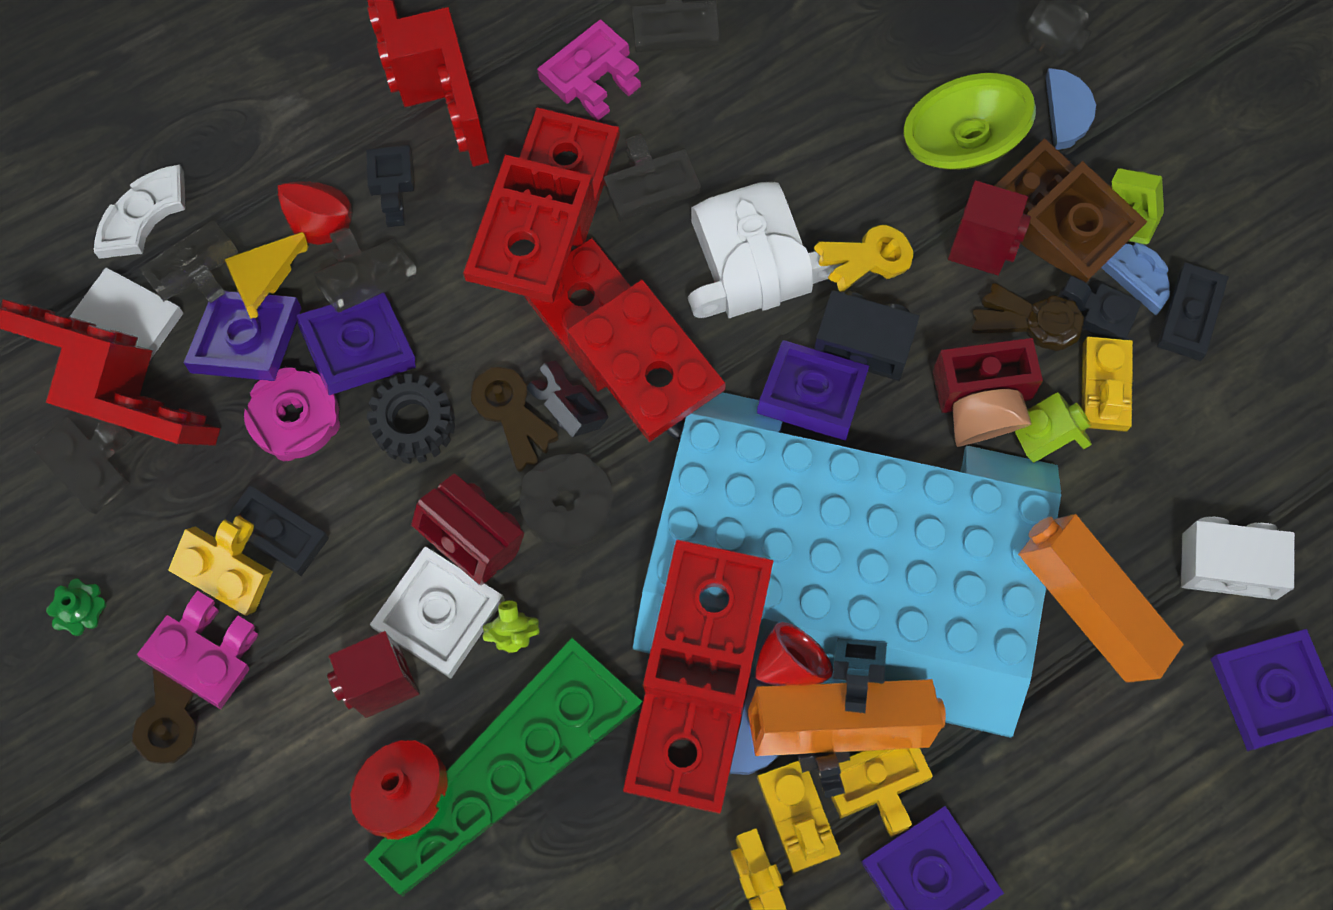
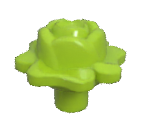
[482,601,539,653]

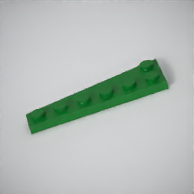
[364,638,643,896]

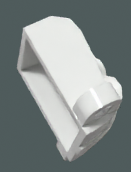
[688,182,842,318]

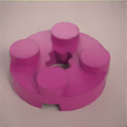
[244,368,340,461]

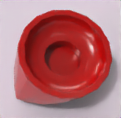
[278,181,353,245]
[756,622,833,686]

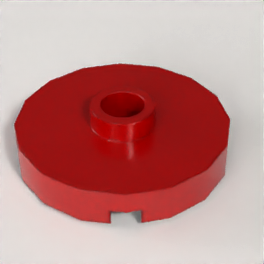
[350,740,448,840]

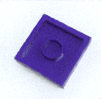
[297,289,416,395]
[184,290,301,381]
[757,340,869,441]
[1211,629,1333,752]
[861,806,1004,910]

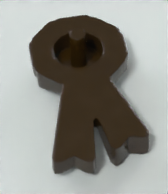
[972,283,1084,351]
[471,367,559,472]
[132,668,196,764]

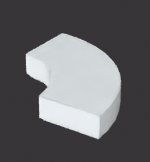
[94,165,185,259]

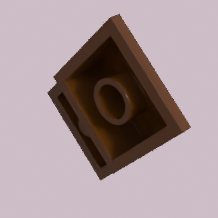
[994,138,1147,282]

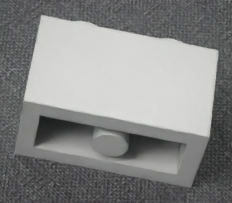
[1181,517,1294,600]

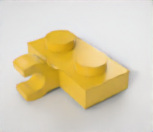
[168,516,273,616]
[831,748,933,837]
[731,829,787,910]

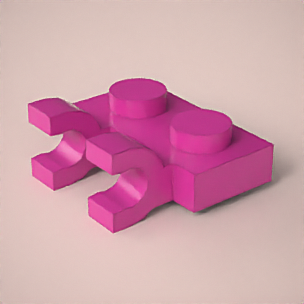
[537,19,641,121]
[137,591,258,709]

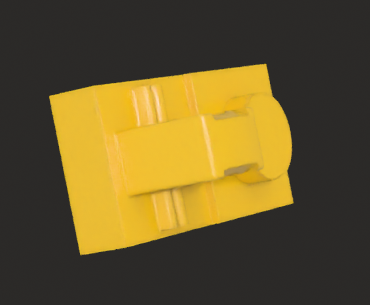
[1082,337,1133,431]
[757,761,841,873]

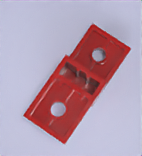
[367,0,489,167]
[463,108,620,303]
[524,238,725,442]
[0,299,221,446]
[623,539,774,814]

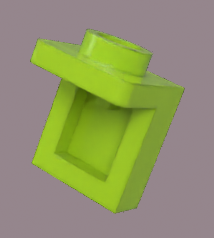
[1112,168,1164,244]
[1015,392,1092,463]

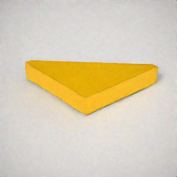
[225,232,308,319]

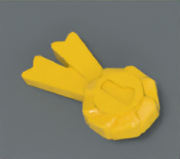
[814,225,913,292]

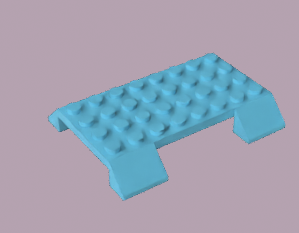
[633,392,1061,738]

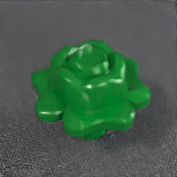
[46,578,107,636]

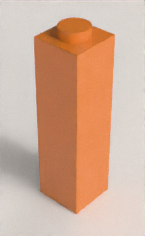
[1018,514,1184,682]
[748,679,946,756]

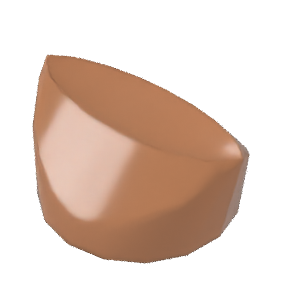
[952,389,1031,447]

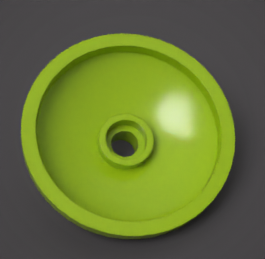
[904,73,1036,170]

